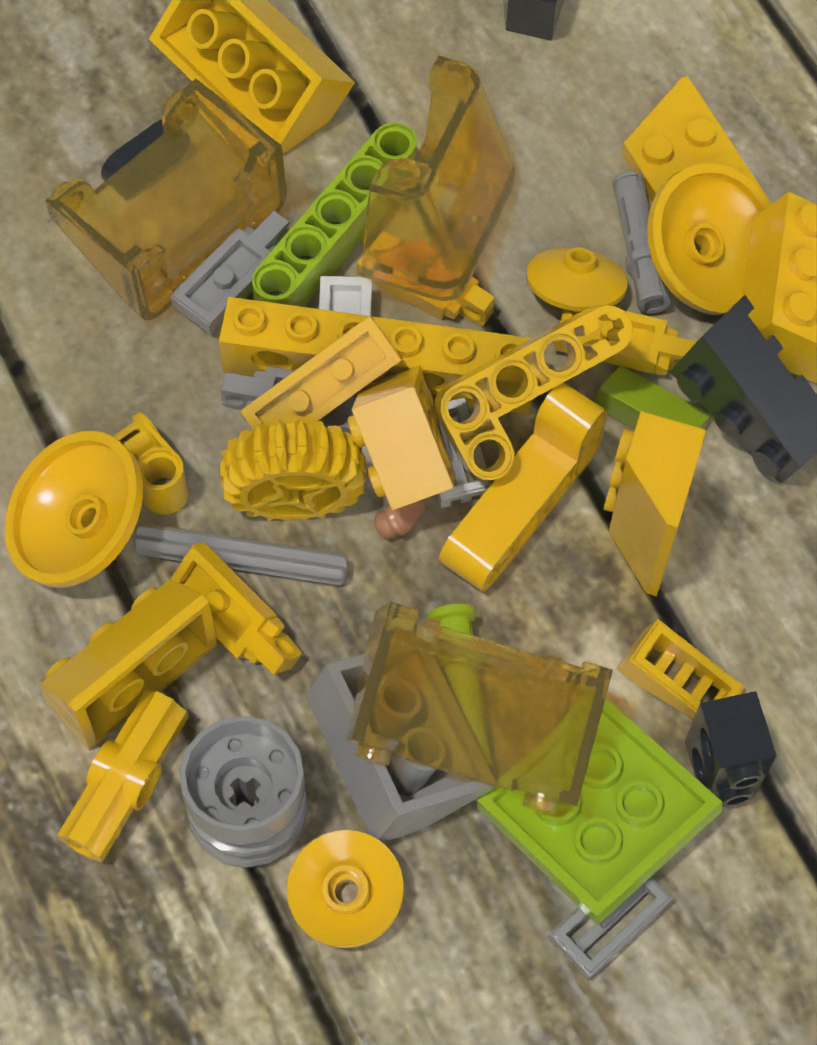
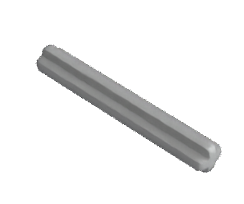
[134,523,348,585]

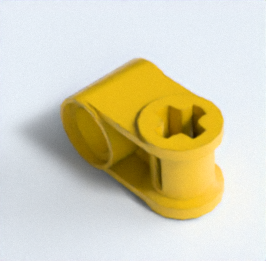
[112,411,189,515]

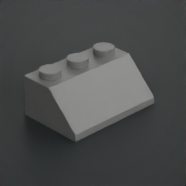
[306,639,495,842]

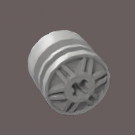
[179,716,308,868]

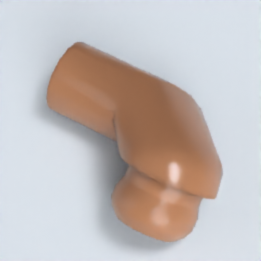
[374,499,425,539]

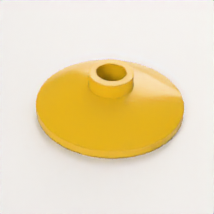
[526,247,628,312]
[287,830,404,948]

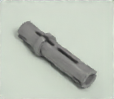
[612,171,671,314]

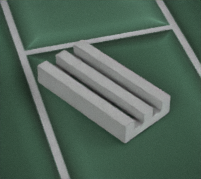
[547,877,673,982]

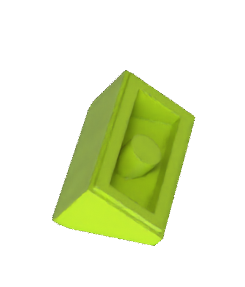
[595,366,711,429]

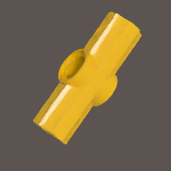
[57,690,189,863]

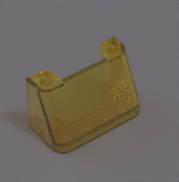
[361,55,516,301]
[45,79,287,321]
[347,601,613,815]

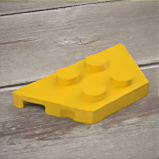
[622,76,772,204]

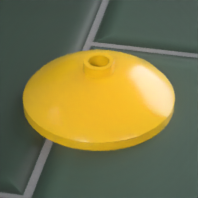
[647,163,771,315]
[4,431,143,588]

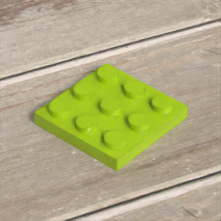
[476,692,722,925]

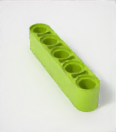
[252,122,417,307]

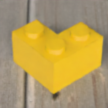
[348,365,456,510]

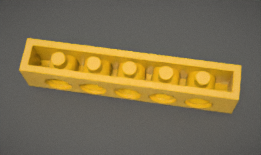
[219,297,532,415]

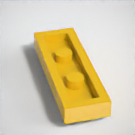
[240,316,403,431]

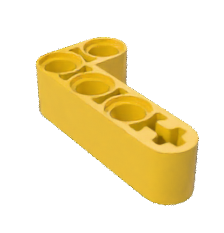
[434,305,633,480]
[438,382,608,592]

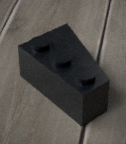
[670,295,817,483]

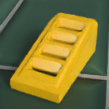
[616,619,745,720]

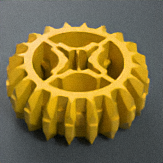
[220,419,366,522]

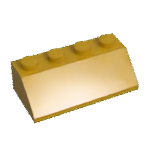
[149,0,355,159]

